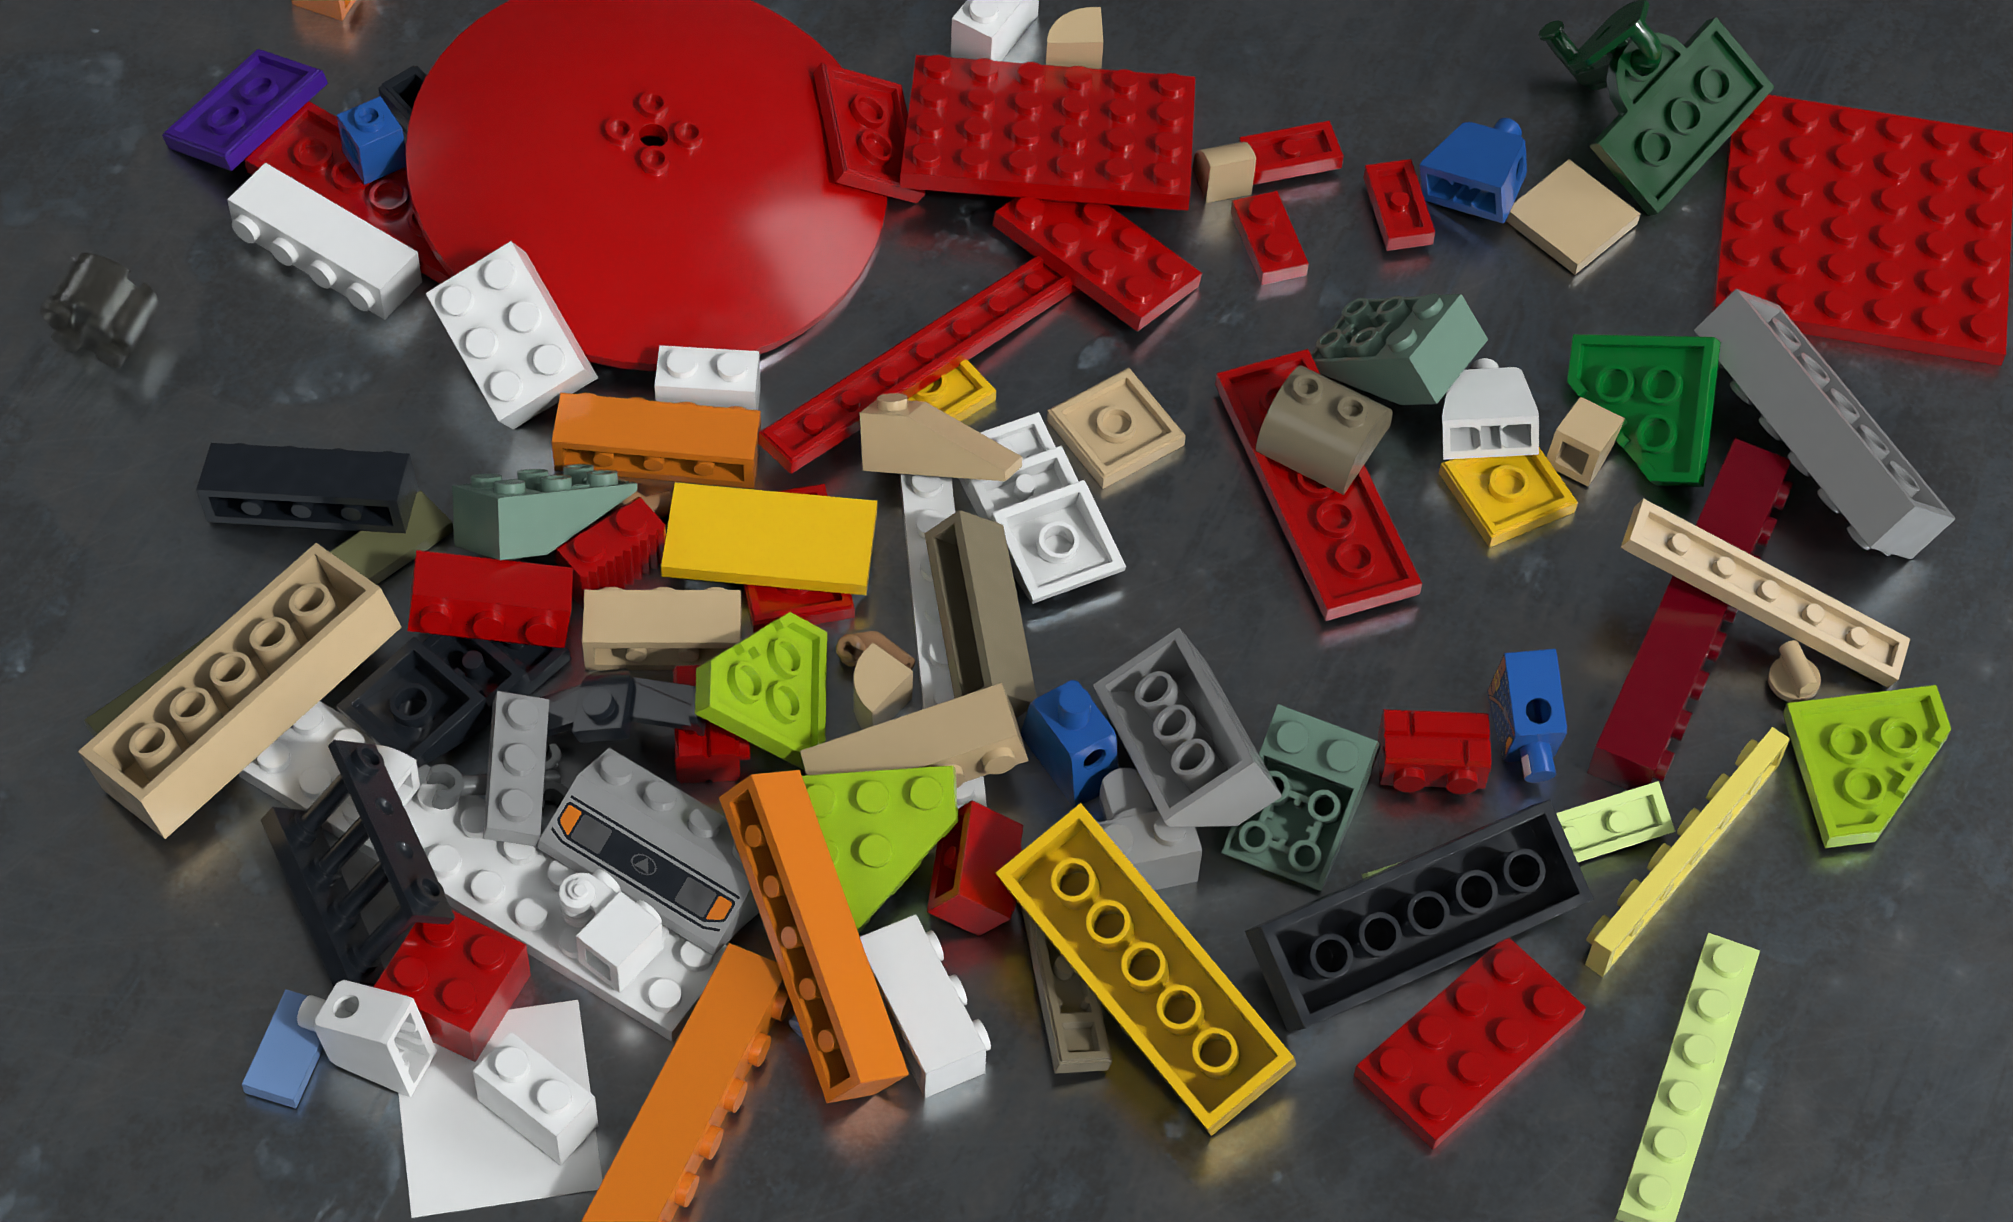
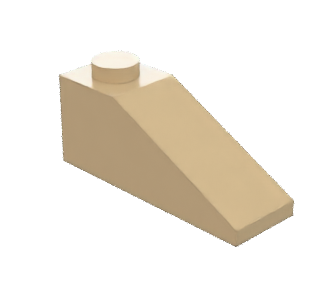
[860,393,1022,481]

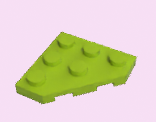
[695,612,827,770]
[1783,685,1951,848]
[802,766,958,933]

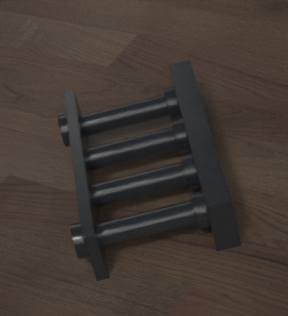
[261,740,455,987]

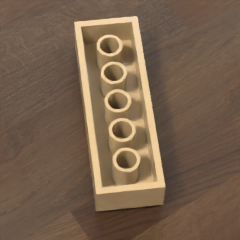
[78,543,402,839]

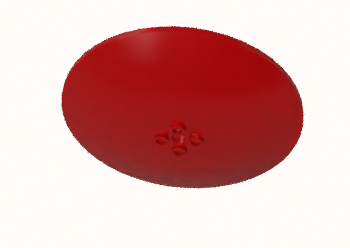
[405,0,887,371]

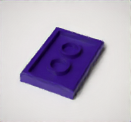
[162,49,328,171]

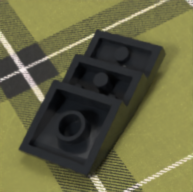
[336,634,571,768]

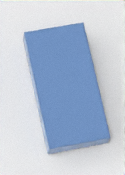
[242,989,323,1108]

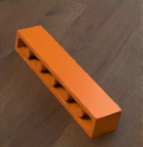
[719,770,909,1103]
[581,943,792,1222]

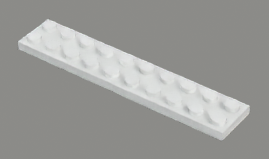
[239,701,727,1042]

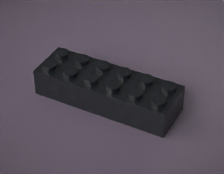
[1245,799,1594,1032]

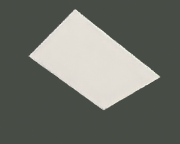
[398,1000,603,1218]

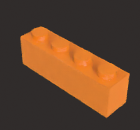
[551,393,761,489]

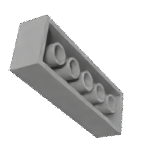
[1694,289,1956,559]

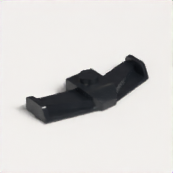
[539,668,707,743]

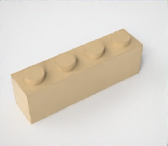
[800,683,1029,788]

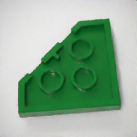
[1567,334,1721,487]

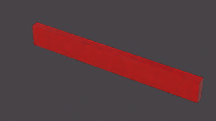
[758,256,1079,474]

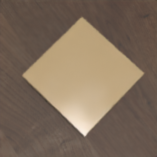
[1506,159,1640,275]
[1047,368,1186,489]

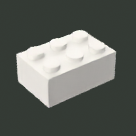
[426,241,598,430]

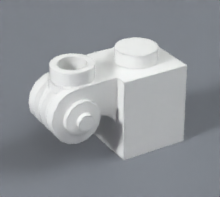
[559,869,664,993]

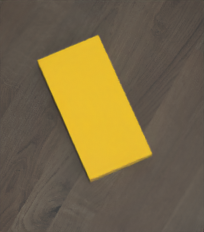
[661,482,877,595]

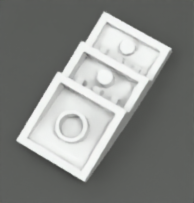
[959,412,1126,604]

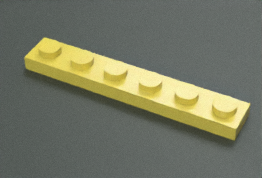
[1585,727,1790,977]

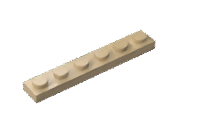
[1621,498,1910,688]

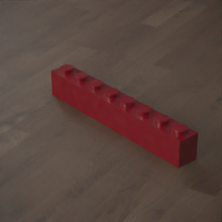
[1587,438,1793,790]

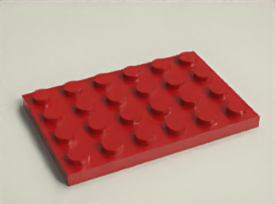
[900,55,1196,211]

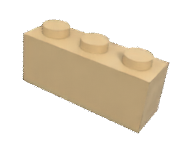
[582,587,742,670]

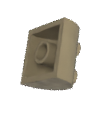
[1255,366,1392,495]

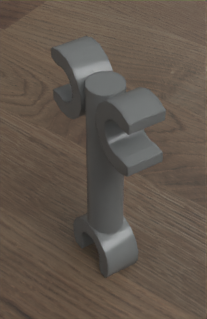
[426,744,568,813]

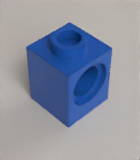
[337,96,406,185]

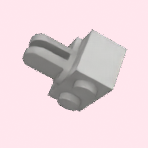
[1097,768,1202,890]

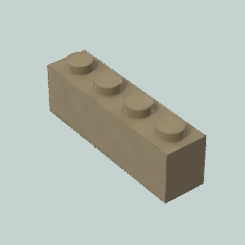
[924,510,1037,718]

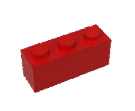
[407,550,573,648]

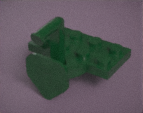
[1538,0,1775,216]

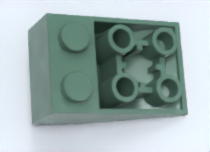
[1310,293,1488,405]
[452,464,637,560]
[1221,704,1381,891]

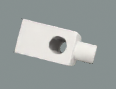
[1442,358,1539,460]
[297,980,437,1097]

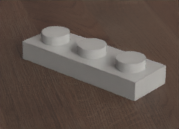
[483,691,549,846]

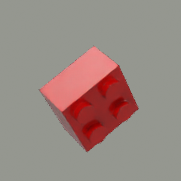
[374,910,531,1062]

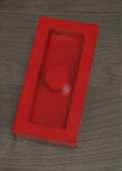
[1239,120,1344,185]
[1363,159,1435,251]
[1231,191,1309,285]

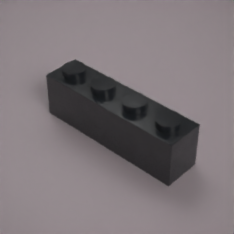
[196,443,418,534]

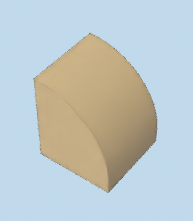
[1046,7,1103,69]
[1193,142,1256,203]
[1547,397,1625,486]
[854,643,913,730]

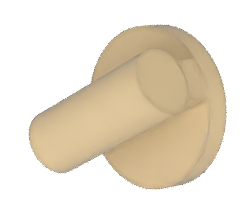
[1768,640,1821,702]

